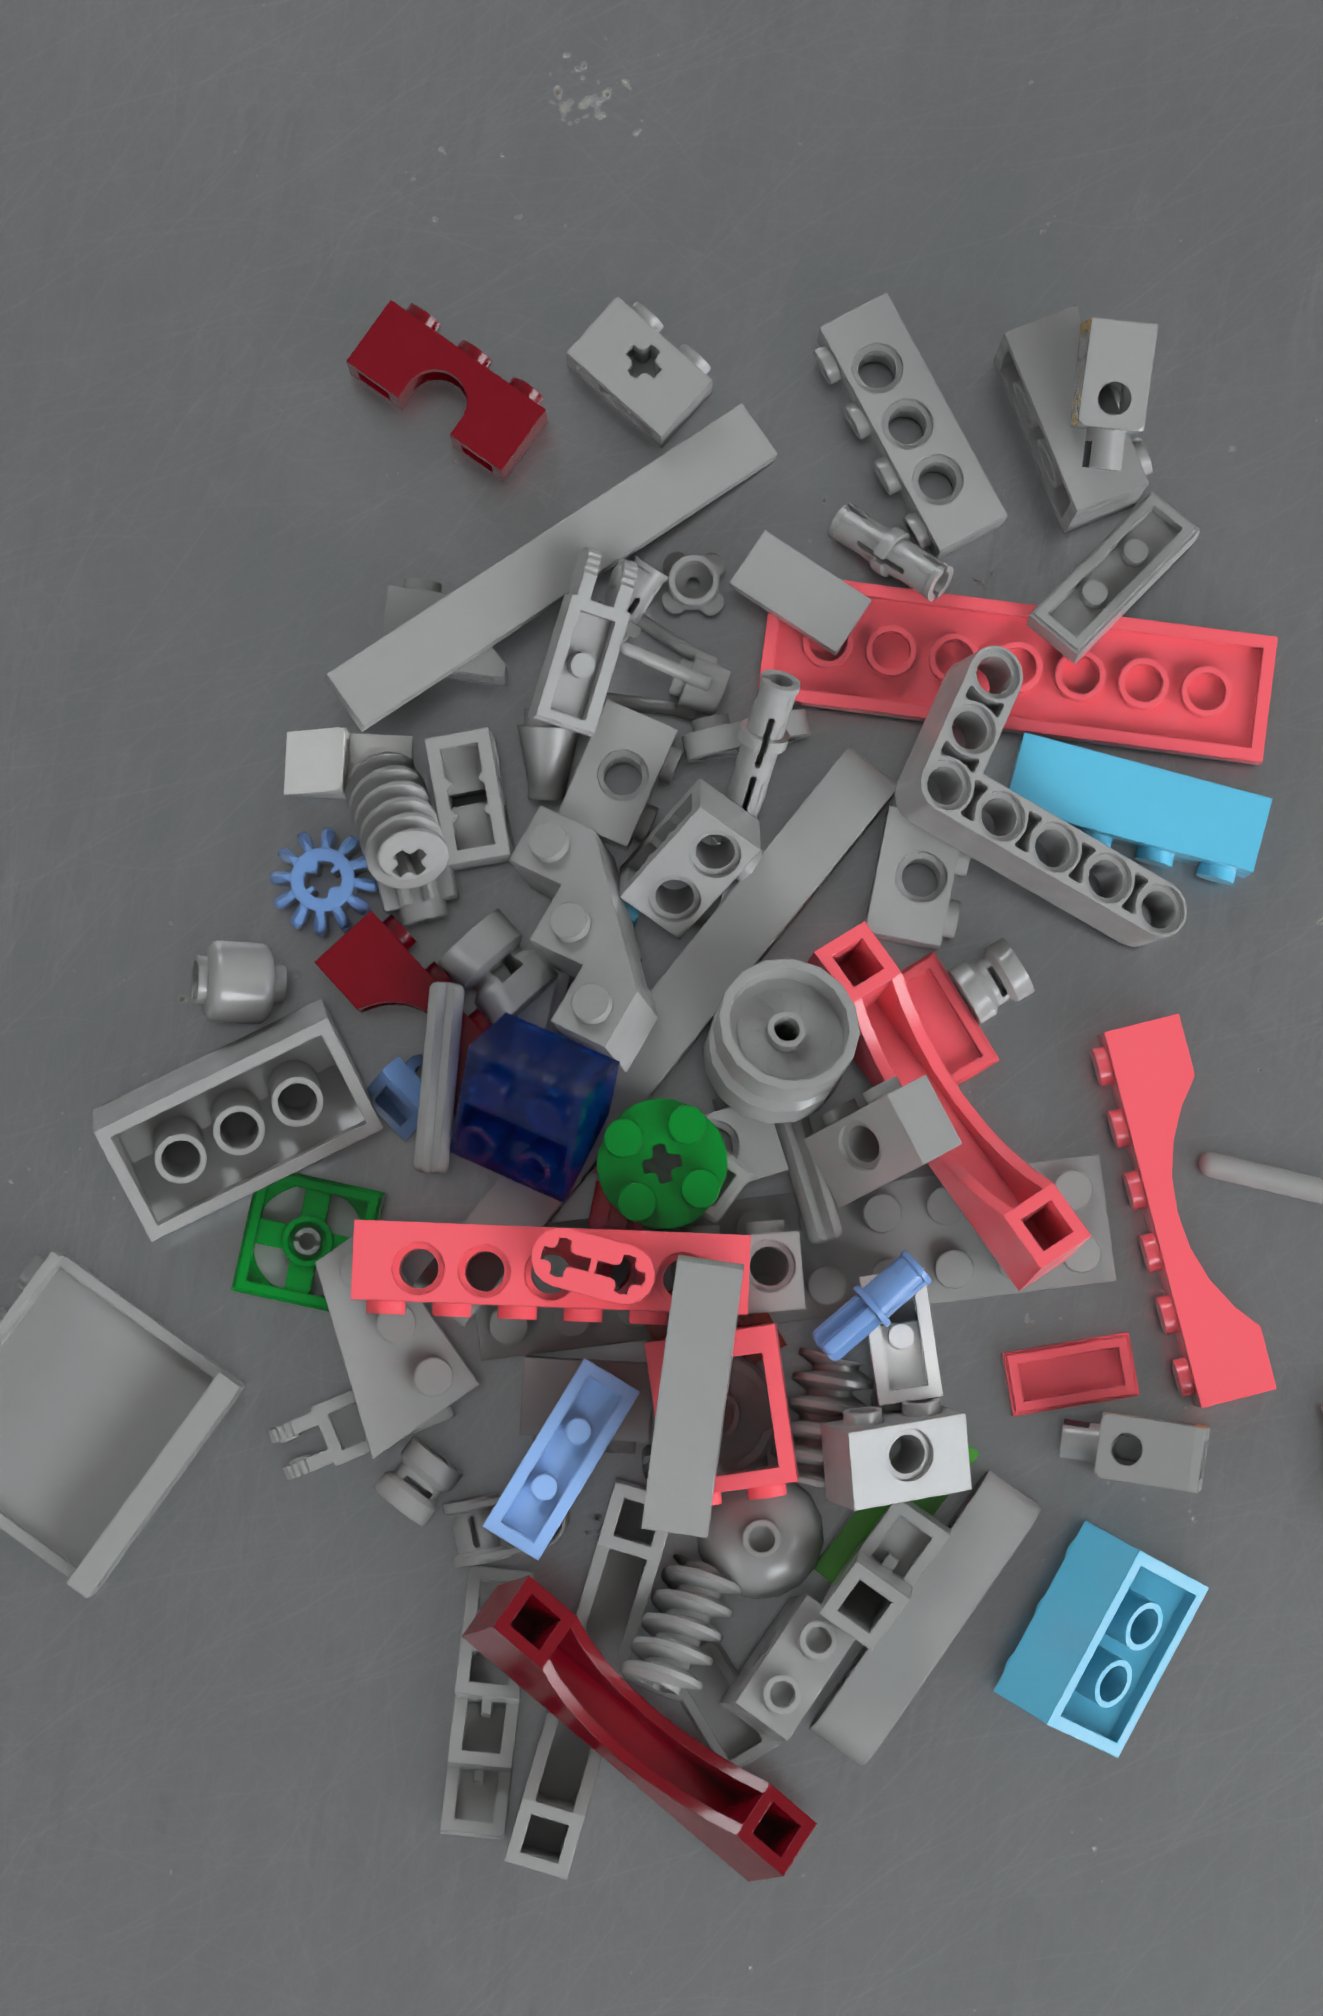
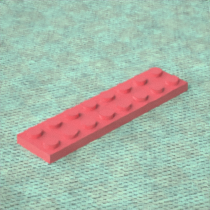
[757,580,1278,765]

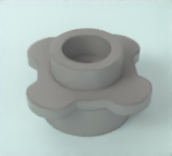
[662,551,725,616]

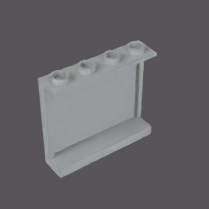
[0,1251,246,1598]

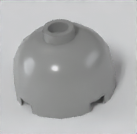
[697,1482,824,1599]

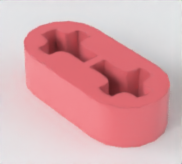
[531,1227,656,1305]

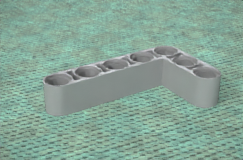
[895,645,1187,947]

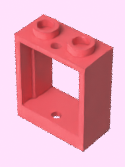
[644,1322,799,1506]

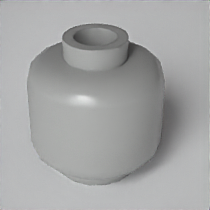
[191,939,287,1024]

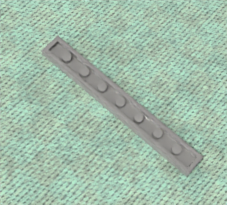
[325,403,778,732]

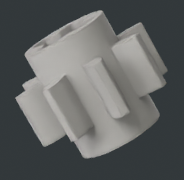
[377,866,459,926]

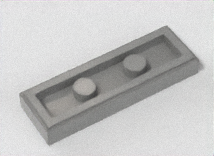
[1026,491,1200,664]

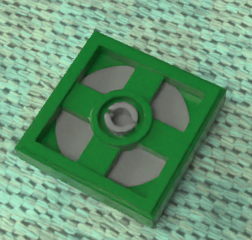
[231,1173,385,1312]

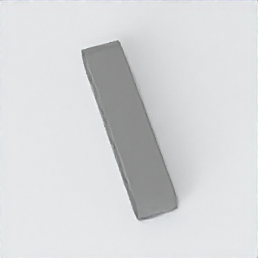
[809,1470,1042,1766]

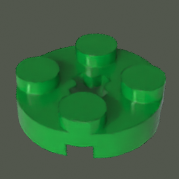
[597,1098,727,1229]

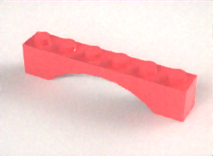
[807,921,1091,1291]
[1091,1013,1277,1408]

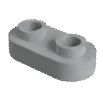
[681,709,811,763]

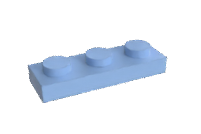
[482,1358,641,1560]

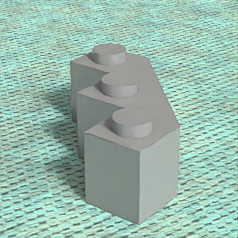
[509,806,658,1073]

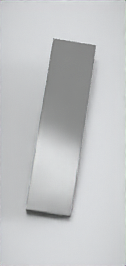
[641,1255,744,1538]
[440,1565,534,1840]

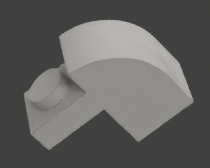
[819,1501,951,1652]

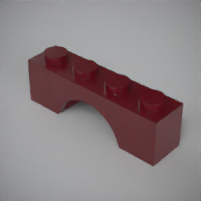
[314,911,546,1154]

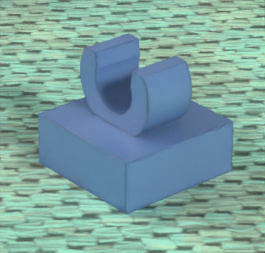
[366,1054,423,1141]

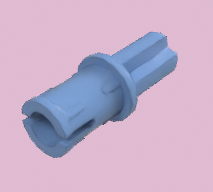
[812,1250,932,1361]

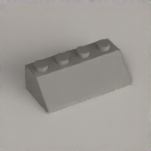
[92,999,384,1242]

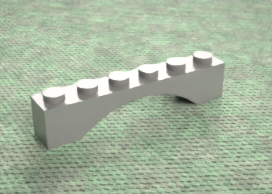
[504,1478,668,1880]

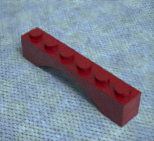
[462,1575,817,1882]

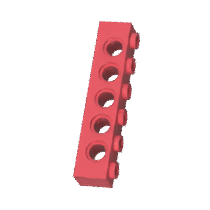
[351,1219,751,1325]

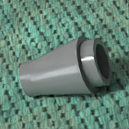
[517,709,579,800]

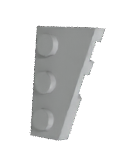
[315,1236,480,1459]

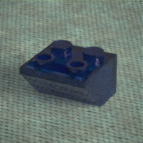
[450,1012,620,1203]

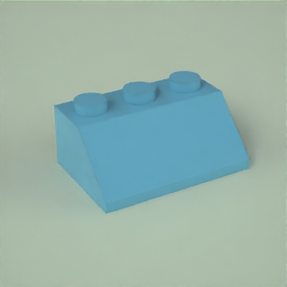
[993,1520,1209,1758]

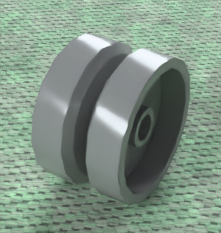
[703,958,860,1124]

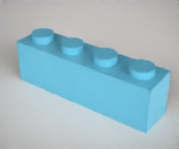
[1006,732,1273,885]

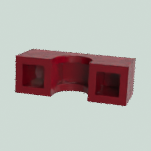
[346,300,548,483]

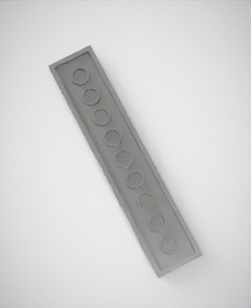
[475,1154,1116,1361]

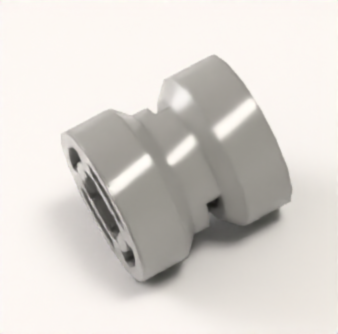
[947,938,1035,1025]
[374,1436,463,1526]

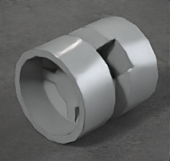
[438,909,559,1030]

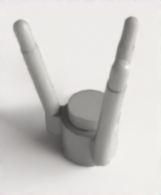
[603,614,731,722]

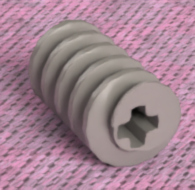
[344,752,449,889]
[770,1347,874,1489]
[620,1554,742,1701]

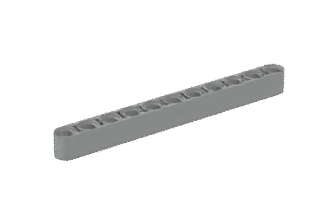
[413,746,897,1327]

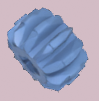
[270,827,379,937]

